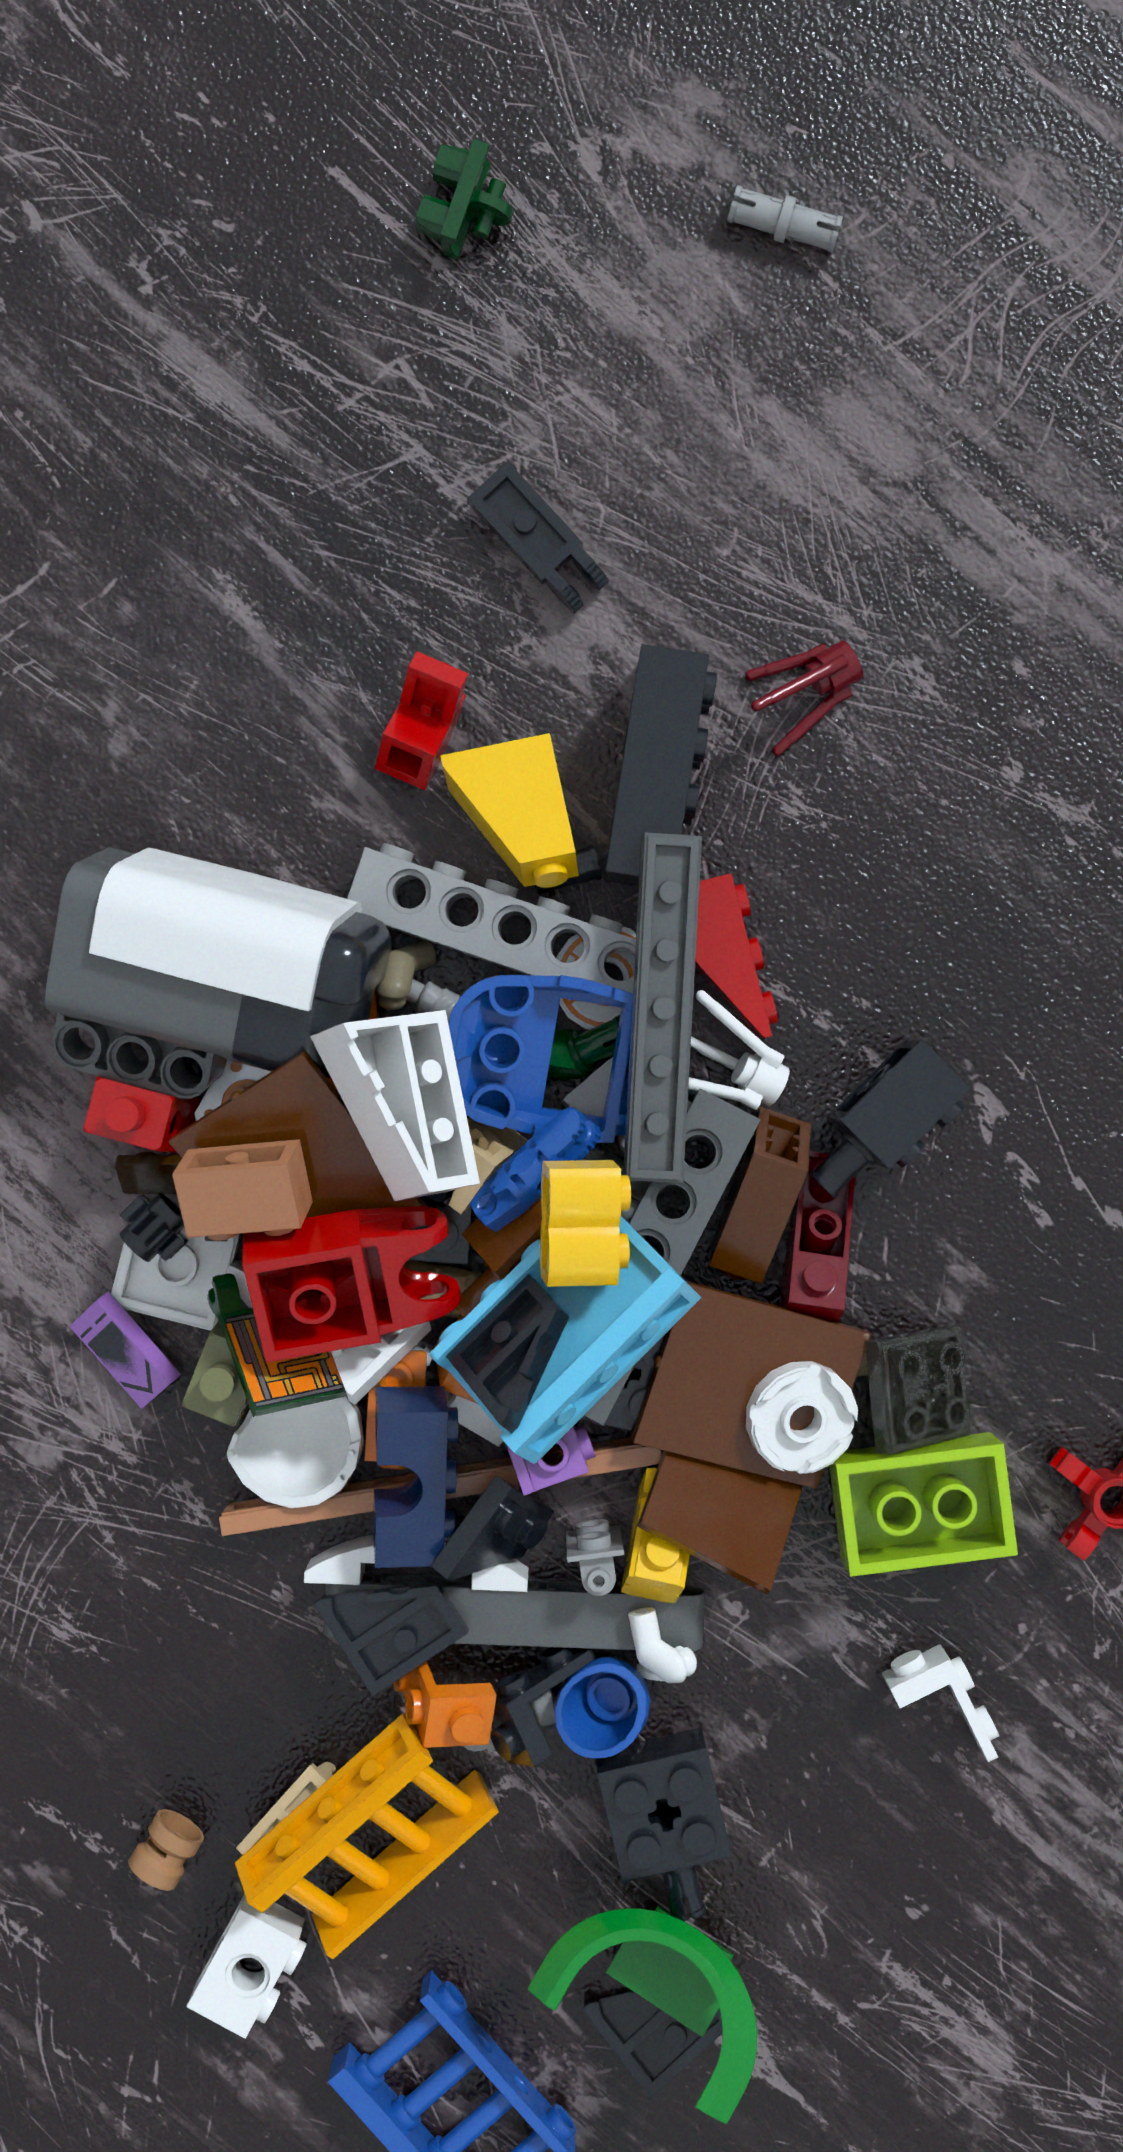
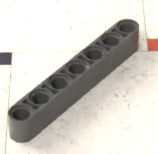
[323,1572,705,1651]

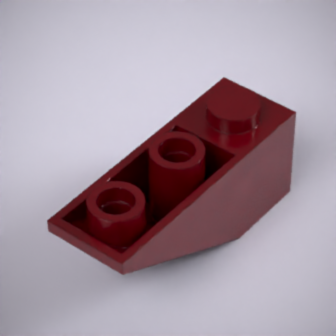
[779,1151,855,1322]

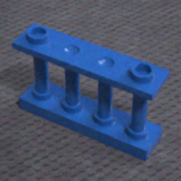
[328,1970,576,2152]

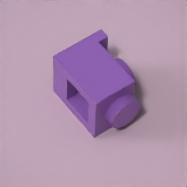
[506,1424,596,1495]

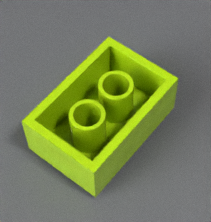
[829,1432,1018,1577]

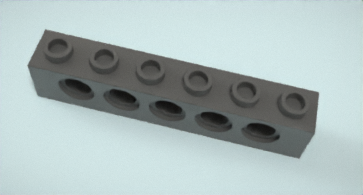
[583,1088,761,1427]

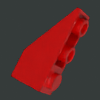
[695,873,778,1038]

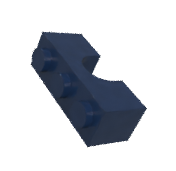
[373,1386,458,1568]

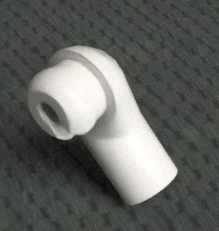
[628,1607,697,1683]

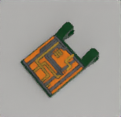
[207,1274,347,1417]

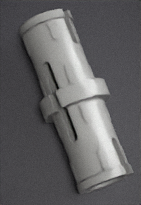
[727,185,843,253]

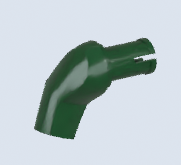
[547,1015,620,1080]

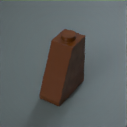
[709,1106,811,1284]

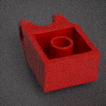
[242,1206,461,1363]

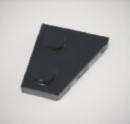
[446,1274,569,1434]

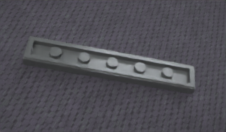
[623,832,702,1183]

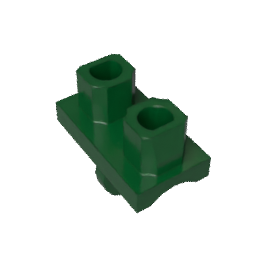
[415,139,514,260]

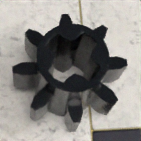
[119,1193,189,1262]

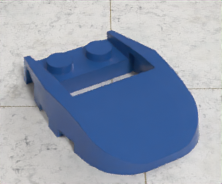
[448,975,633,1143]

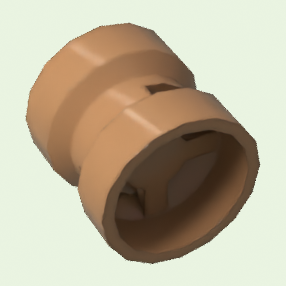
[128,1809,204,1891]

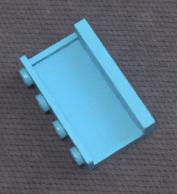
[430,1216,702,1464]

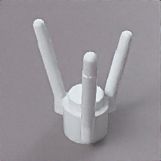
[688,990,790,1110]

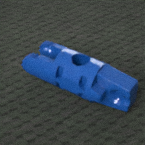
[469,1107,602,1232]

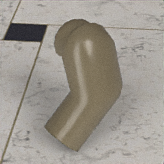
[375,940,436,1010]

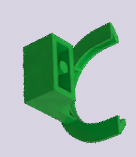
[528,1905,757,2124]

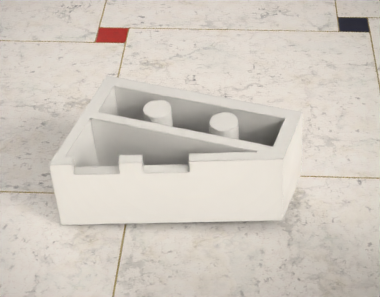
[310,1010,480,1201]

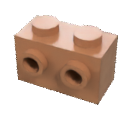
[172,1139,313,1241]

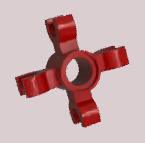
[1048,1446,1123,1561]

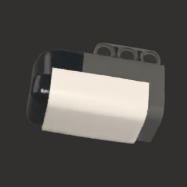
[44,847,391,1099]

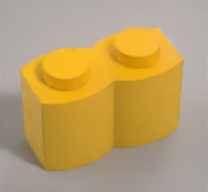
[540,1160,631,1287]

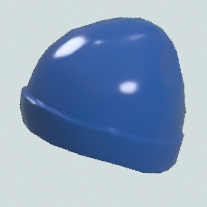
[554,1657,651,1759]

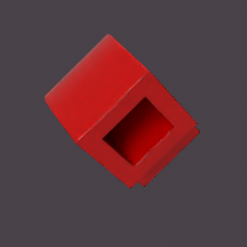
[374,651,469,790]

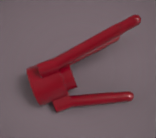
[745,640,864,756]

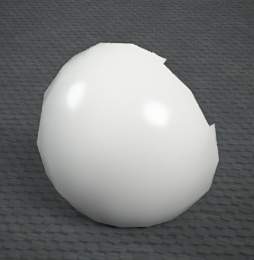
[227,1397,364,1508]

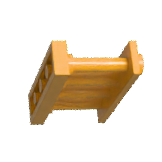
[235,1713,499,1959]

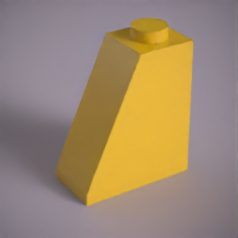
[440,733,579,888]

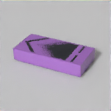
[69,1291,181,1409]

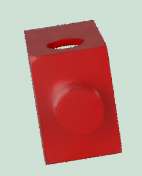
[83,1076,202,1152]

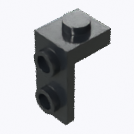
[490,1647,595,1767]

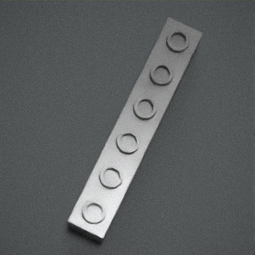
[347,843,636,993]

